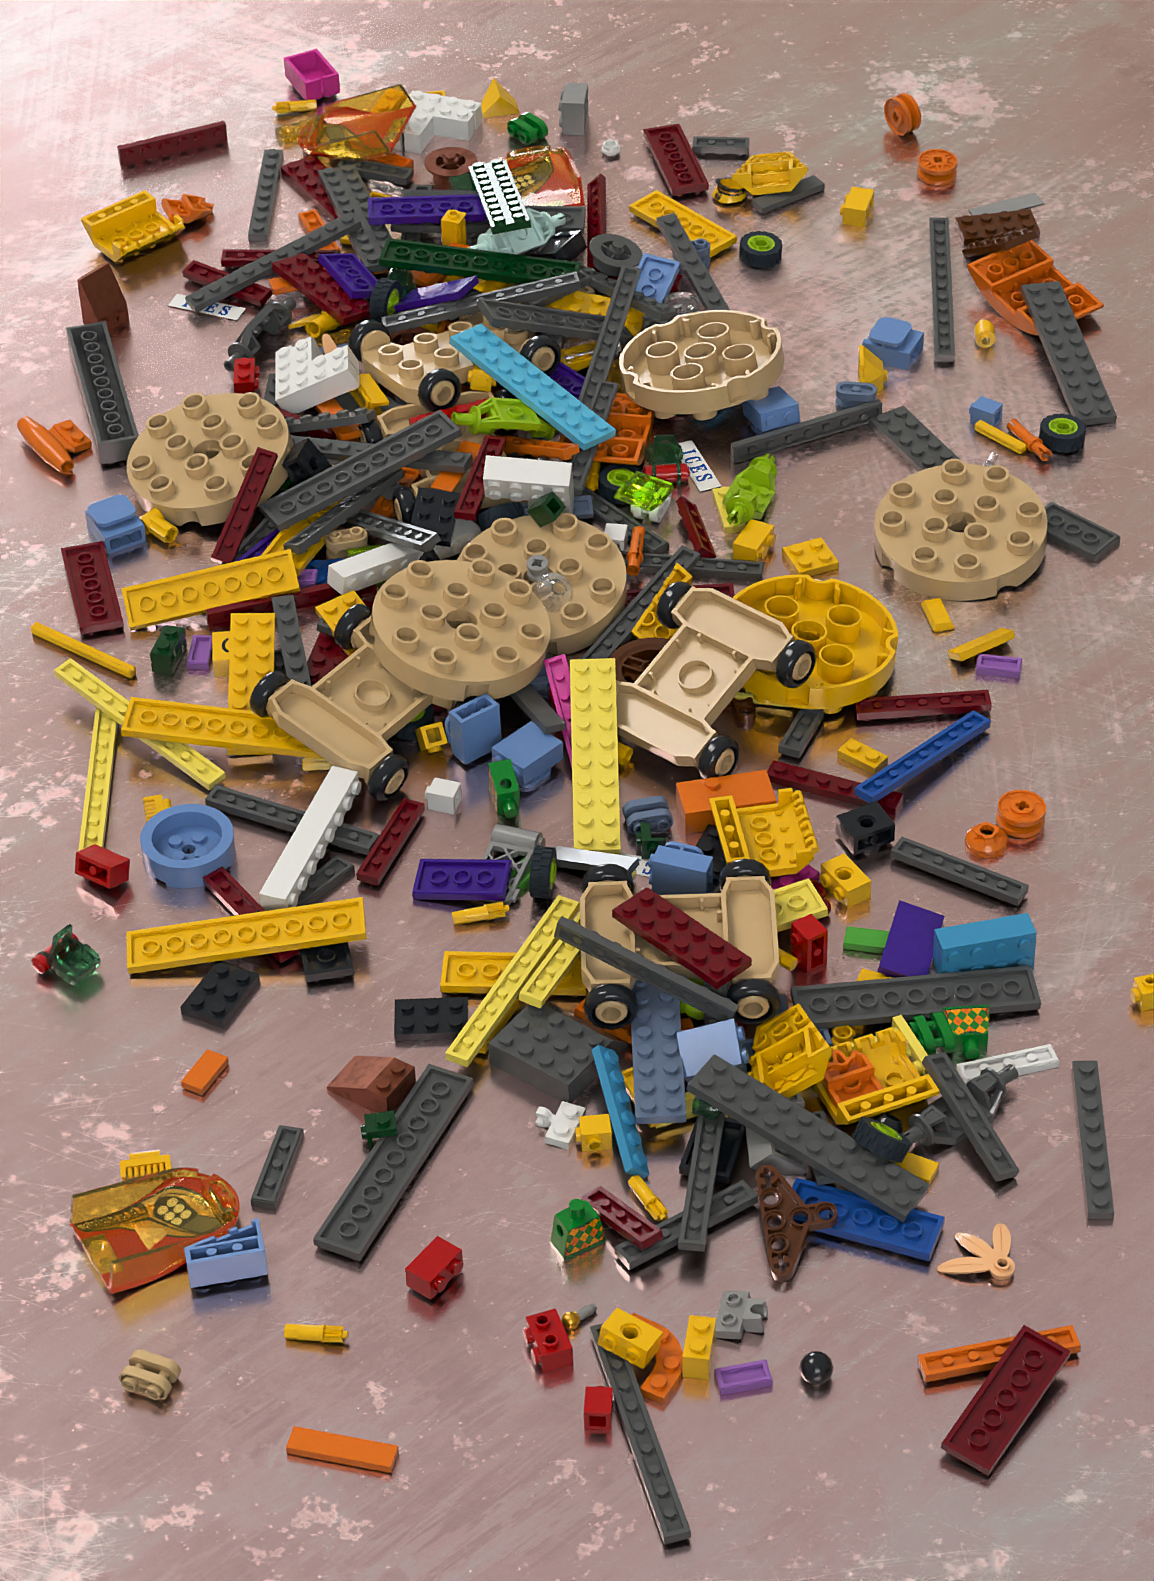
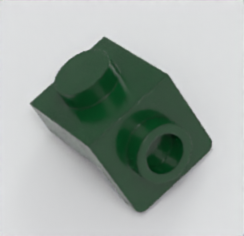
[636,823,666,859]
[360,1110,397,1149]

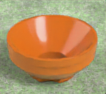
[965,822,1008,859]

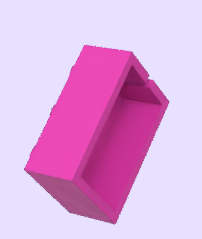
[283,48,340,100]

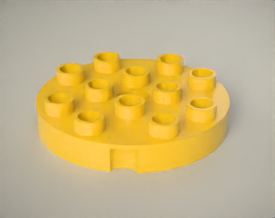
[733,575,898,714]

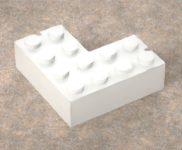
[386,91,482,154]
[275,337,360,414]
[483,455,574,514]

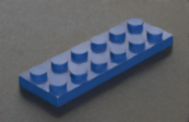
[780,1178,945,1261]

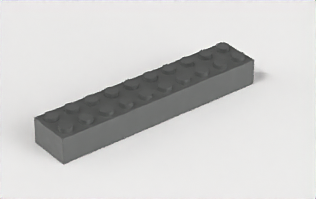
[66,321,139,464]

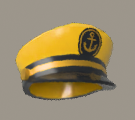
[712,178,747,204]

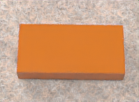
[181,1049,229,1096]

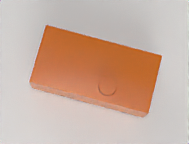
[676,770,777,834]

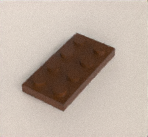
[955,209,1040,245]
[962,228,1037,257]

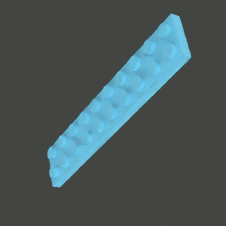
[449,324,616,451]

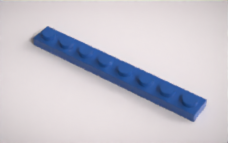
[854,710,991,803]

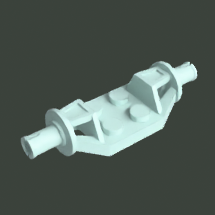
[467,208,566,255]

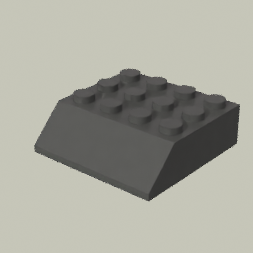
[489,1001,628,1103]

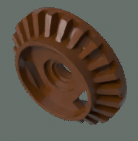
[609,637,670,683]

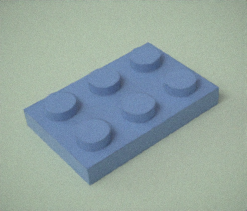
[635,253,681,304]

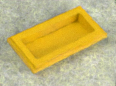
[921,598,955,632]

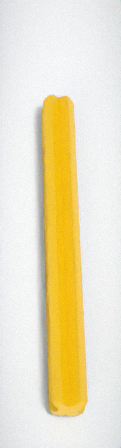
[30,622,136,678]

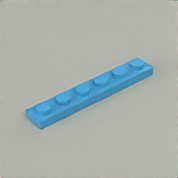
[592,1044,650,1179]

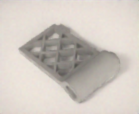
[482,824,546,906]

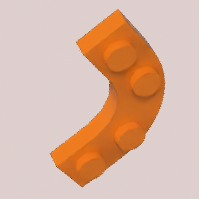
[631,1313,683,1405]

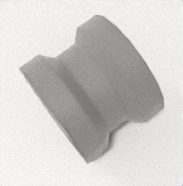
[527,555,549,582]

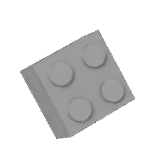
[558,83,589,136]

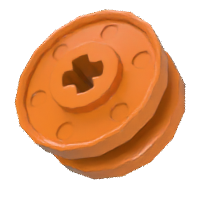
[884,93,921,136]
[917,149,957,186]
[996,790,1046,838]

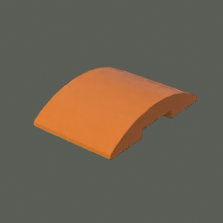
[967,240,1104,335]
[556,393,655,466]

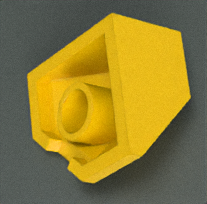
[858,345,887,394]

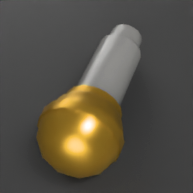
[561,1303,597,1330]

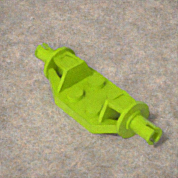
[451,397,560,439]
[722,453,777,526]

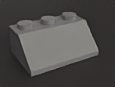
[746,1127,807,1176]

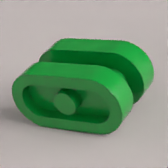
[507,112,548,145]
[908,1011,955,1056]

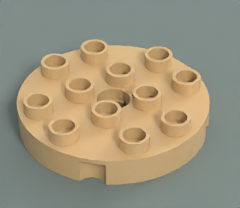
[619,310,784,420]
[127,392,294,526]
[874,459,1047,601]
[457,513,627,656]
[369,559,551,701]

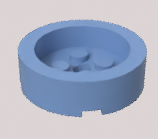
[140,804,236,888]

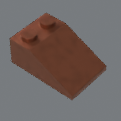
[77,262,129,331]
[327,1055,416,1113]

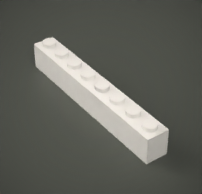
[327,519,481,595]
[259,766,361,911]

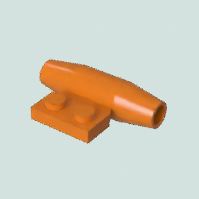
[17,416,92,474]

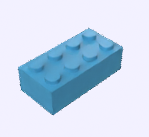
[932,913,1037,974]

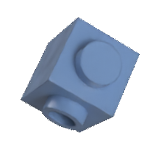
[969,396,1003,427]

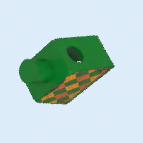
[488,759,520,818]
[942,1005,989,1059]
[550,1199,606,1261]

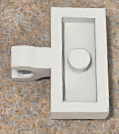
[535,1101,586,1150]

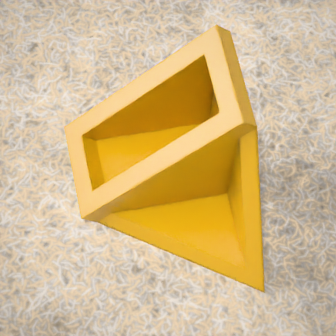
[481,78,519,118]

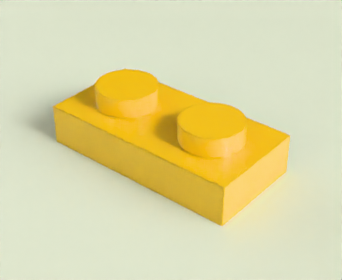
[837,738,888,775]

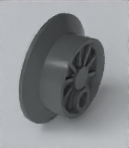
[589,234,643,277]

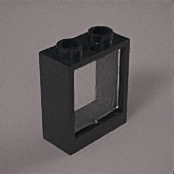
[525,230,587,262]

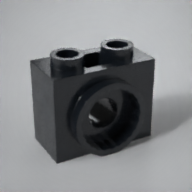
[282,438,332,485]
[835,801,895,856]

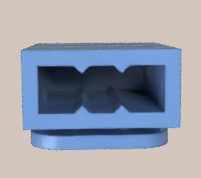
[862,317,924,371]
[742,386,800,435]
[85,495,146,555]
[445,693,502,765]
[491,721,563,788]
[648,841,713,895]
[676,1018,750,1083]

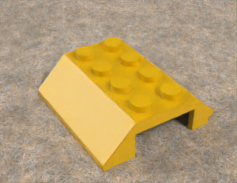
[81,190,186,262]
[709,788,819,877]
[814,1027,940,1125]

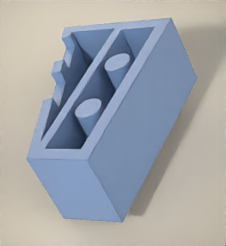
[184,1218,268,1288]

